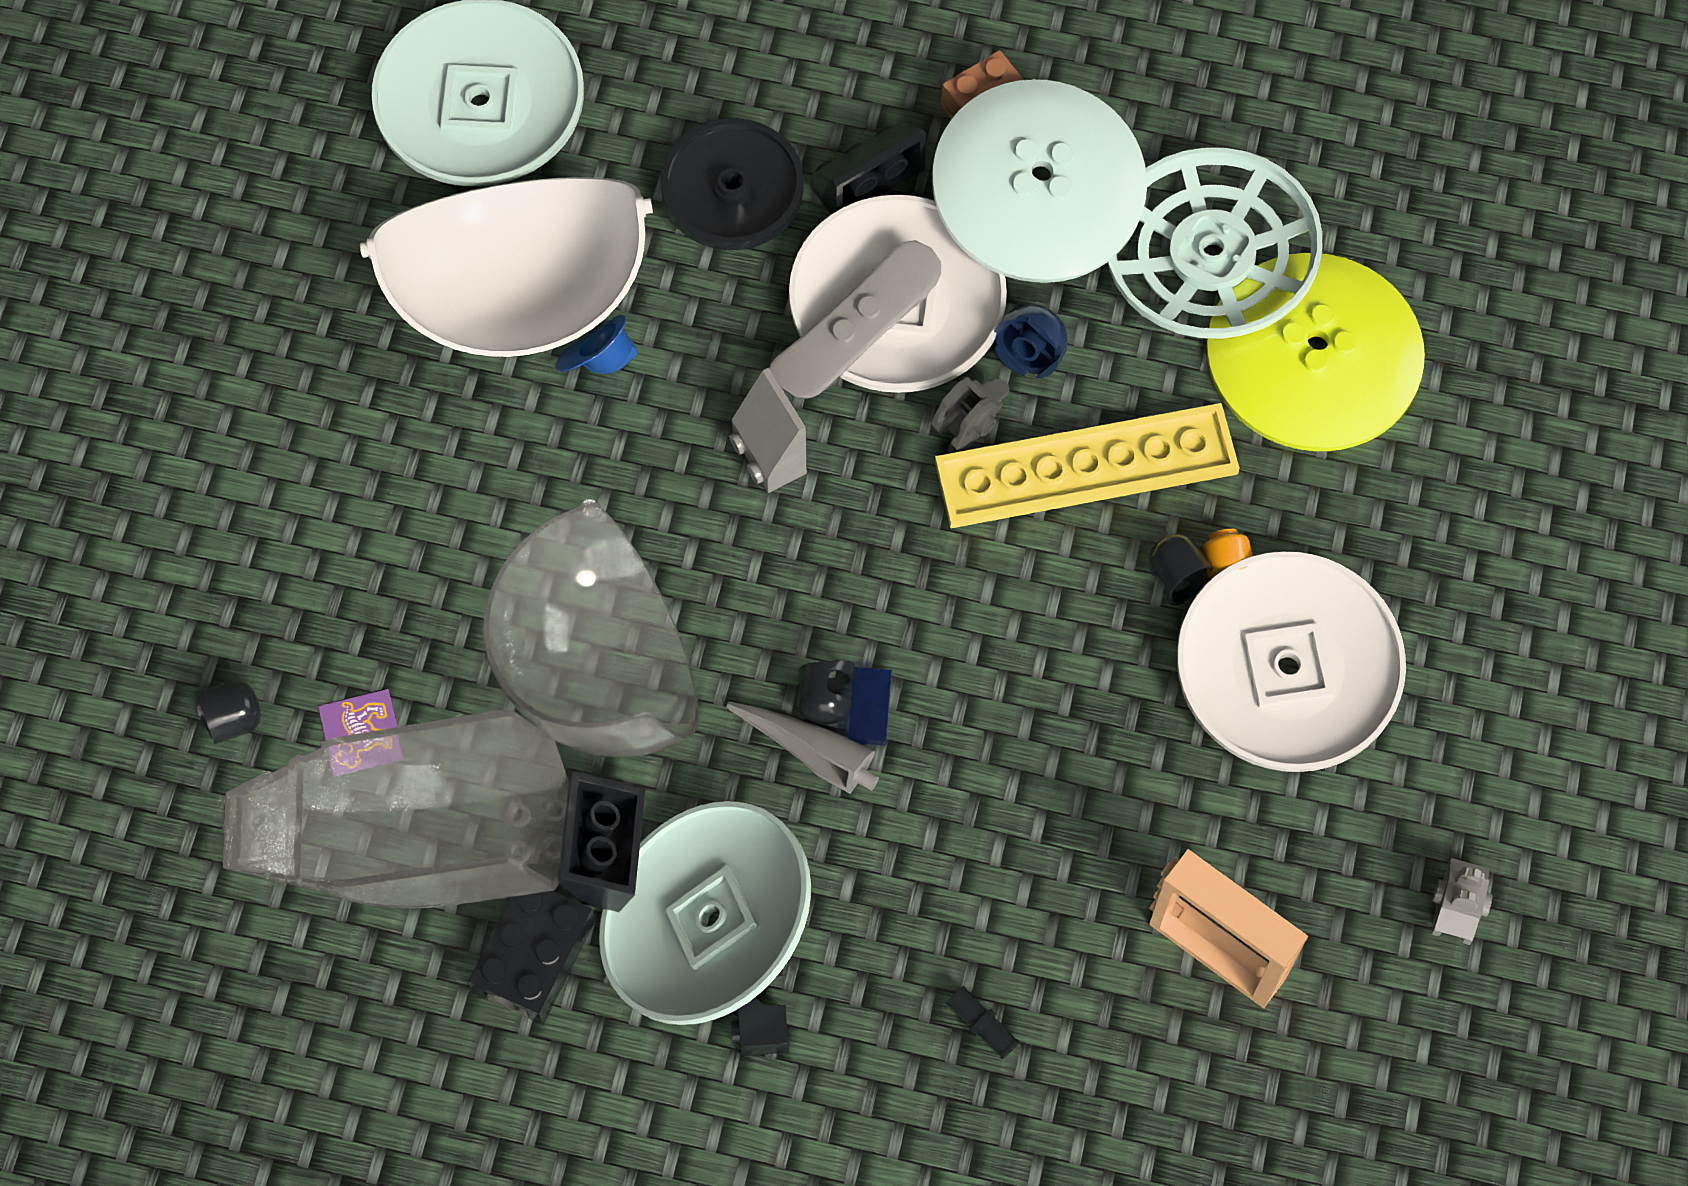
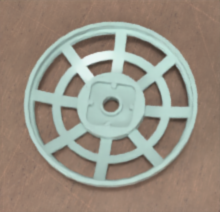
[1108,148,1322,339]

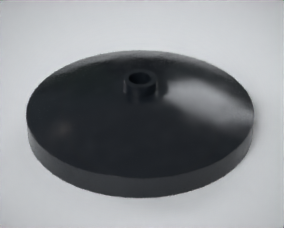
[661,118,804,250]

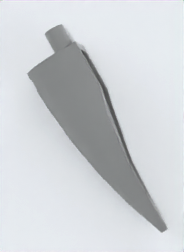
[727,702,879,794]

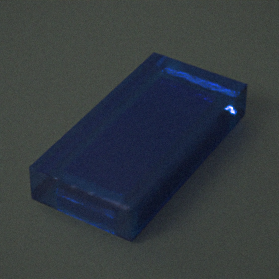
[848,667,892,746]

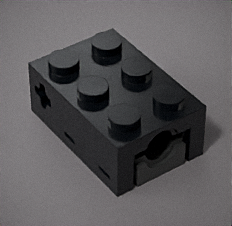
[468,877,596,1025]

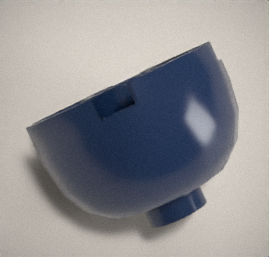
[994,304,1068,378]

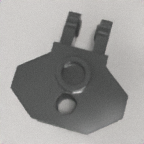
[931,377,1010,452]

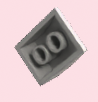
[729,368,807,493]

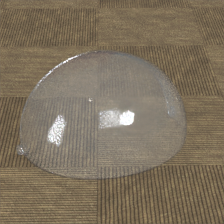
[484,499,698,758]

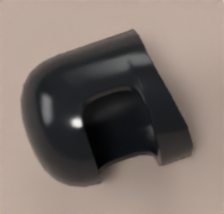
[1147,534,1213,606]
[798,660,856,725]
[194,680,261,745]

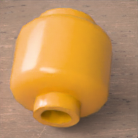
[1202,529,1253,579]

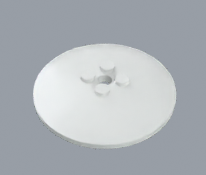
[789,195,1007,393]
[1177,552,1406,772]

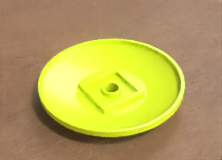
[1206,253,1425,451]

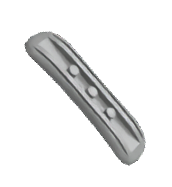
[770,240,941,399]

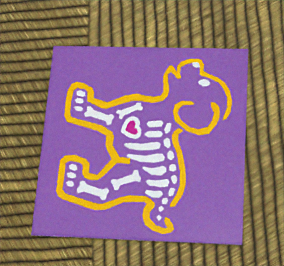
[318,689,404,772]

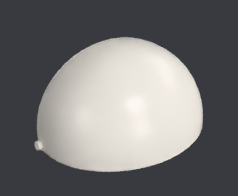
[360,177,653,357]

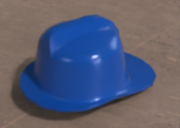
[555,315,638,374]

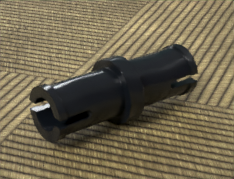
[946,986,1020,1060]

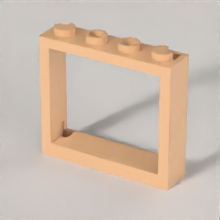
[1149,849,1308,1008]

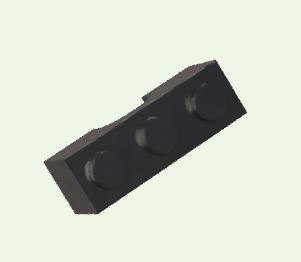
[731,969,789,1057]

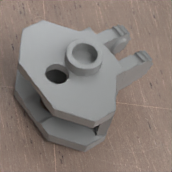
[1431,858,1493,945]

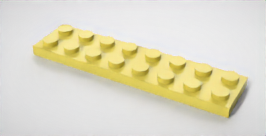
[935,403,1239,528]

